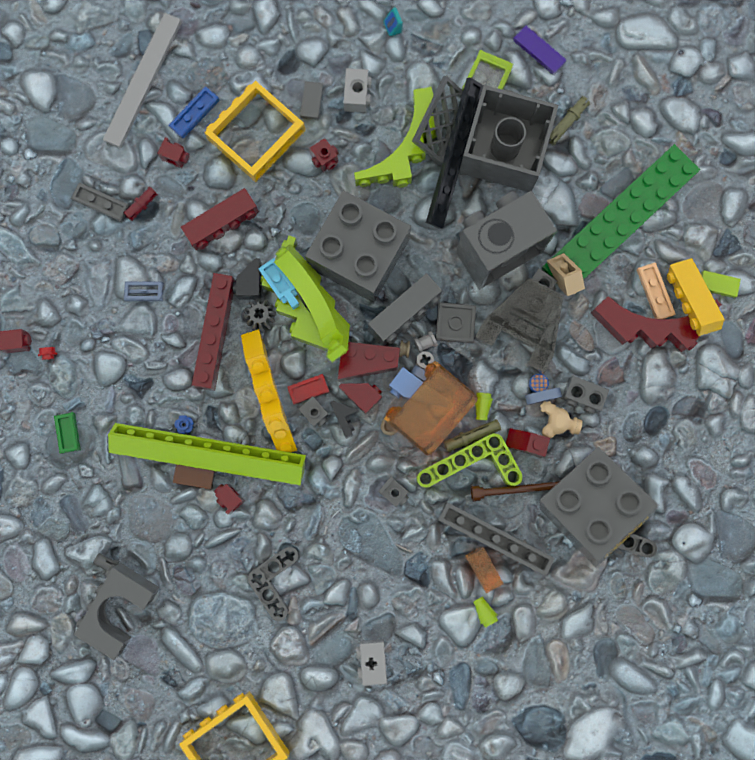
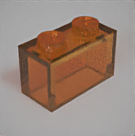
[465,547,504,593]

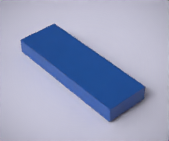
[168,86,220,139]

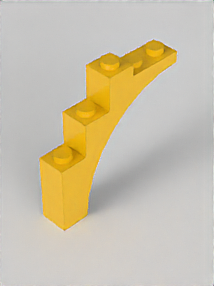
[241,329,297,453]

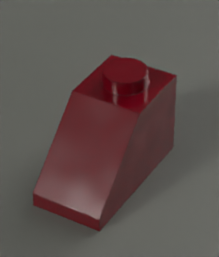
[338,383,382,415]
[505,428,550,458]

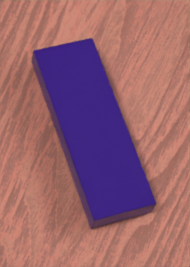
[513,26,567,75]

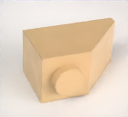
[547,253,585,296]

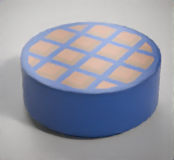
[529,374,549,393]

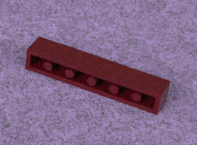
[192,273,236,391]

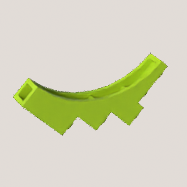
[354,87,437,188]
[260,235,328,351]

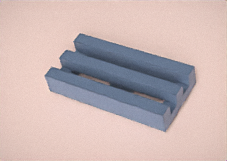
[124,281,164,301]

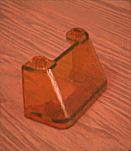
[384,361,478,455]

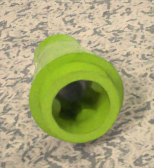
[474,392,493,420]
[473,596,499,628]

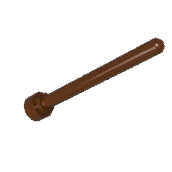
[470,481,560,502]

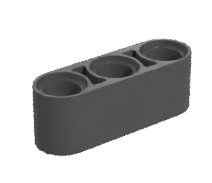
[618,534,657,558]

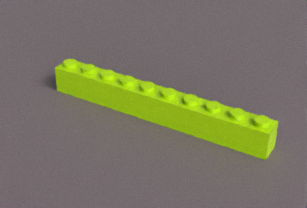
[108,423,306,485]

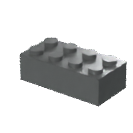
[368,273,442,346]

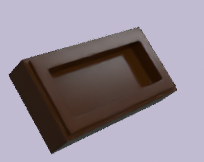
[172,465,215,489]

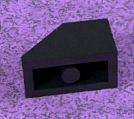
[233,258,262,300]

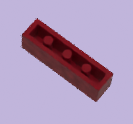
[181,188,259,250]

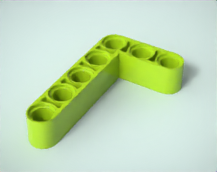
[416,433,522,488]

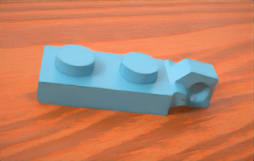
[258,258,300,310]

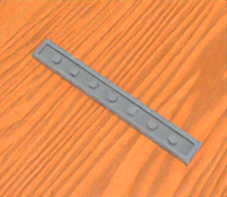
[103,13,182,149]

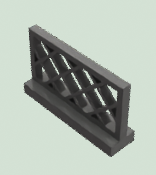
[412,76,463,167]

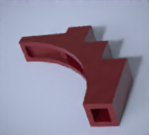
[590,296,722,352]

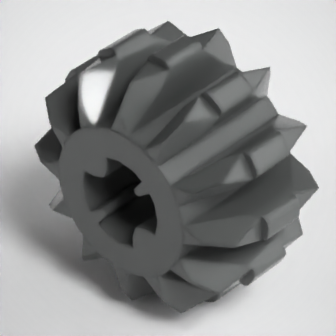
[244,299,277,332]

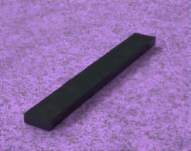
[426,78,484,229]

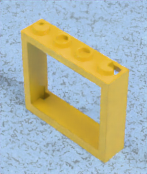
[204,80,306,182]
[179,691,290,760]

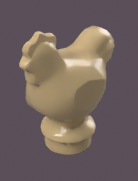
[540,401,582,438]

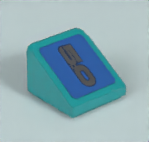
[384,7,403,36]

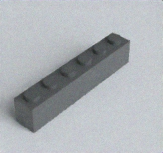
[437,502,555,576]

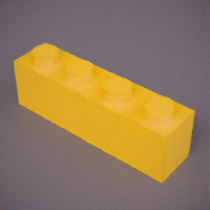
[667,258,725,336]

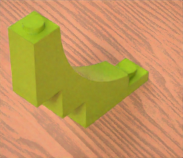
[274,244,350,362]

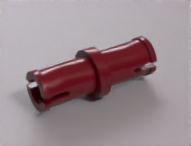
[123,186,158,221]

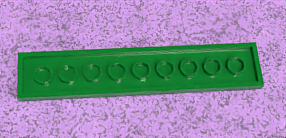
[542,144,701,284]

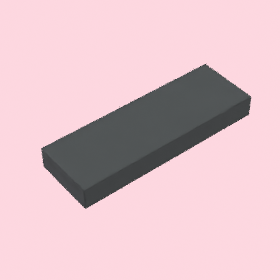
[71,182,130,223]

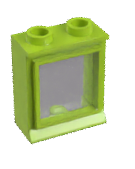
[462,50,513,90]

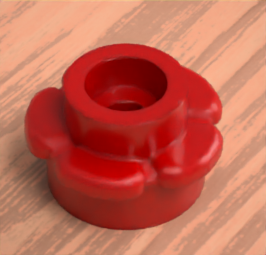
[38,347,58,360]

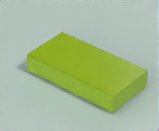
[701,270,741,298]

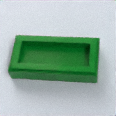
[54,412,81,454]

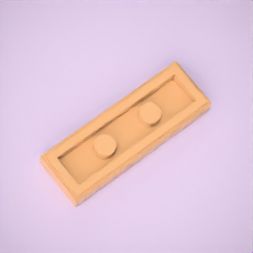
[636,262,676,319]

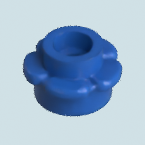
[174,415,194,434]

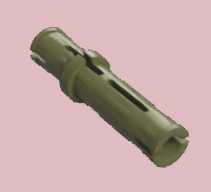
[549,96,590,145]
[443,419,501,452]

